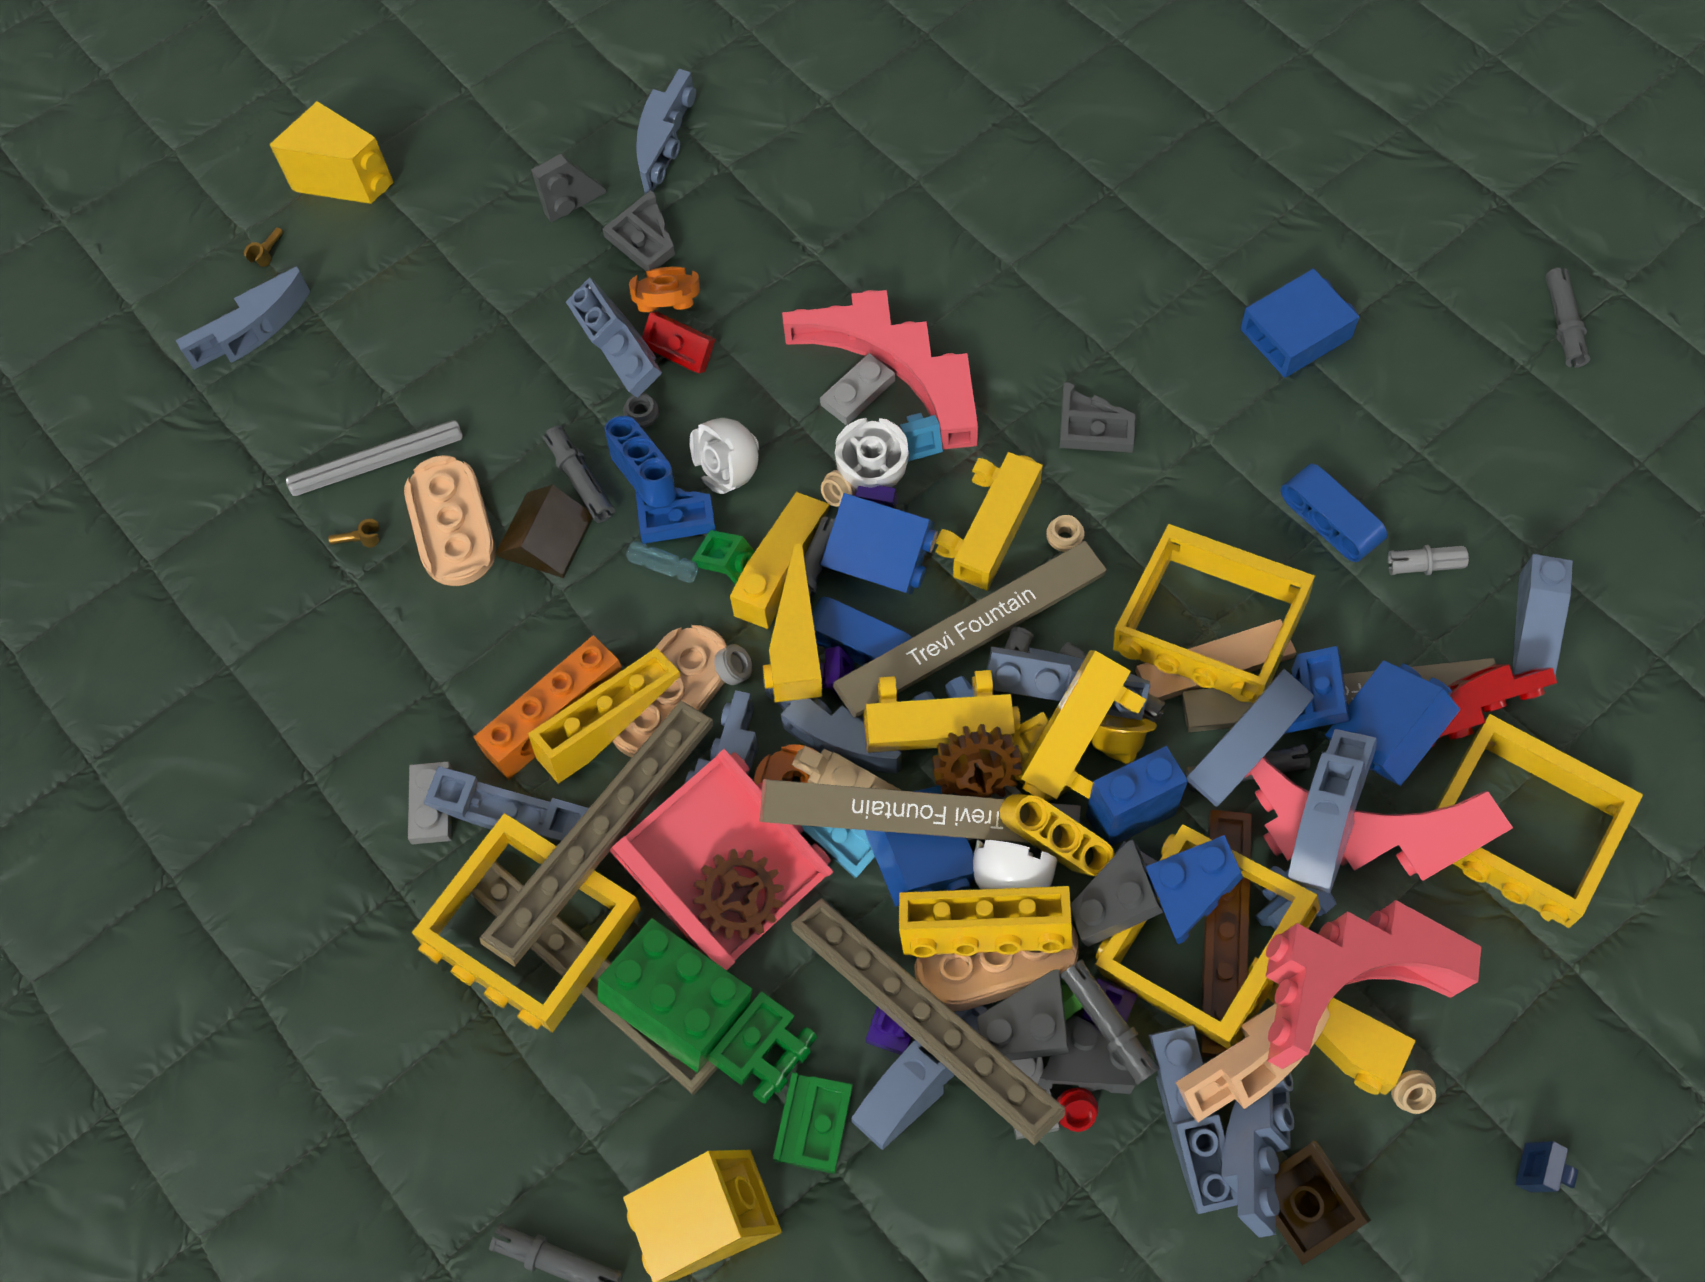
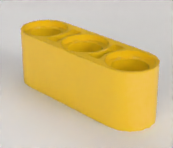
[1000,794,1115,876]

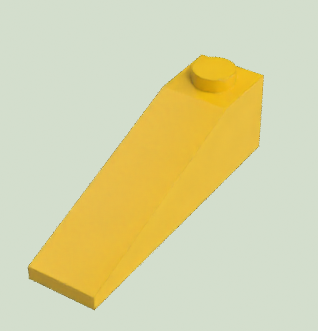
[730,492,830,629]
[763,543,822,702]
[528,647,681,784]
[1247,957,1416,1095]

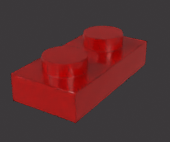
[642,311,716,374]

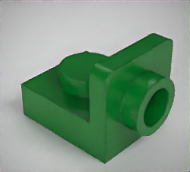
[692,530,755,585]

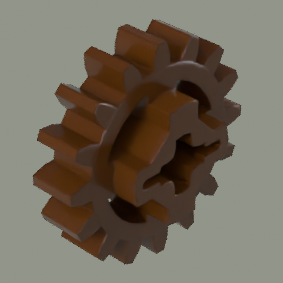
[932,724,1022,798]
[693,849,784,940]

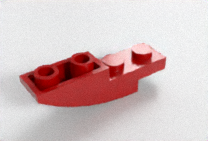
[1432,664,1557,747]

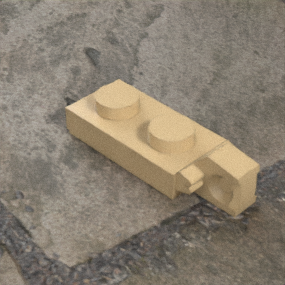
[791,746,902,791]

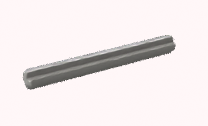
[286,420,463,496]

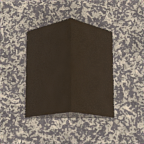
[496,485,593,578]
[1275,1140,1371,1265]

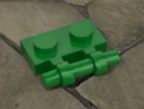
[708,991,817,1104]

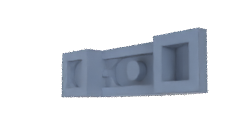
[1186,669,1314,807]
[424,766,589,845]

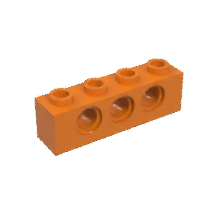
[474,635,622,780]

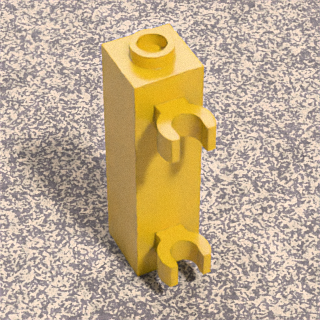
[936,452,1043,591]
[1017,650,1146,799]
[863,670,1020,753]

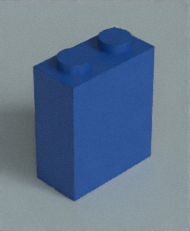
[1240,268,1360,378]
[821,493,938,595]
[1325,660,1461,786]
[1086,746,1188,847]
[865,785,975,907]

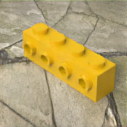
[899,886,1073,958]

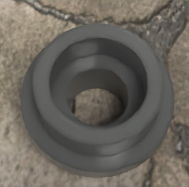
[623,393,659,428]

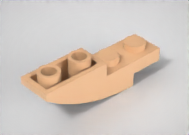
[1175,1003,1330,1122]

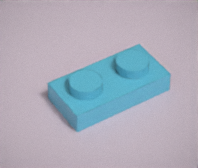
[801,825,875,878]

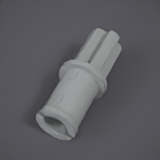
[1388,545,1469,575]

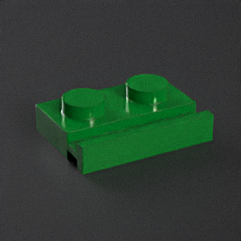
[773,1072,853,1174]

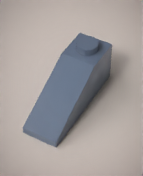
[1512,554,1573,676]

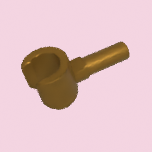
[244,227,283,267]
[328,519,380,548]

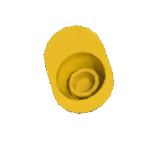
[1091,715,1157,764]

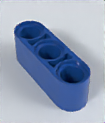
[605,416,676,508]
[1280,464,1387,562]
[812,597,913,666]

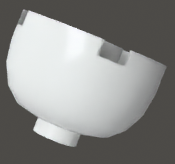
[690,418,759,494]
[835,418,909,490]
[973,840,1057,889]

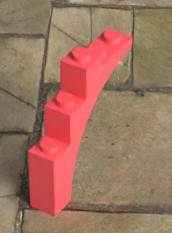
[782,290,978,449]
[1245,756,1513,881]
[1266,900,1481,1069]

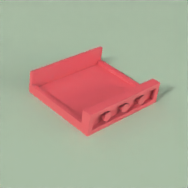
[609,749,833,970]

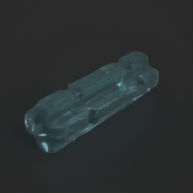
[626,541,698,583]

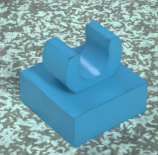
[900,413,943,461]

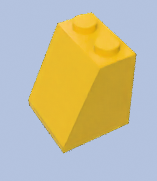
[269,101,394,204]
[623,1150,782,1282]

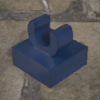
[1515,1141,1578,1192]

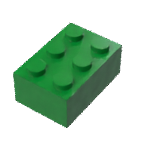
[597,918,752,1073]

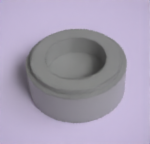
[714,644,752,685]

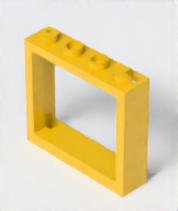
[1113,524,1315,703]
[1435,714,1643,928]
[412,813,641,1033]
[1095,824,1321,1049]

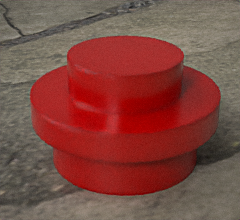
[1056,1088,1098,1132]

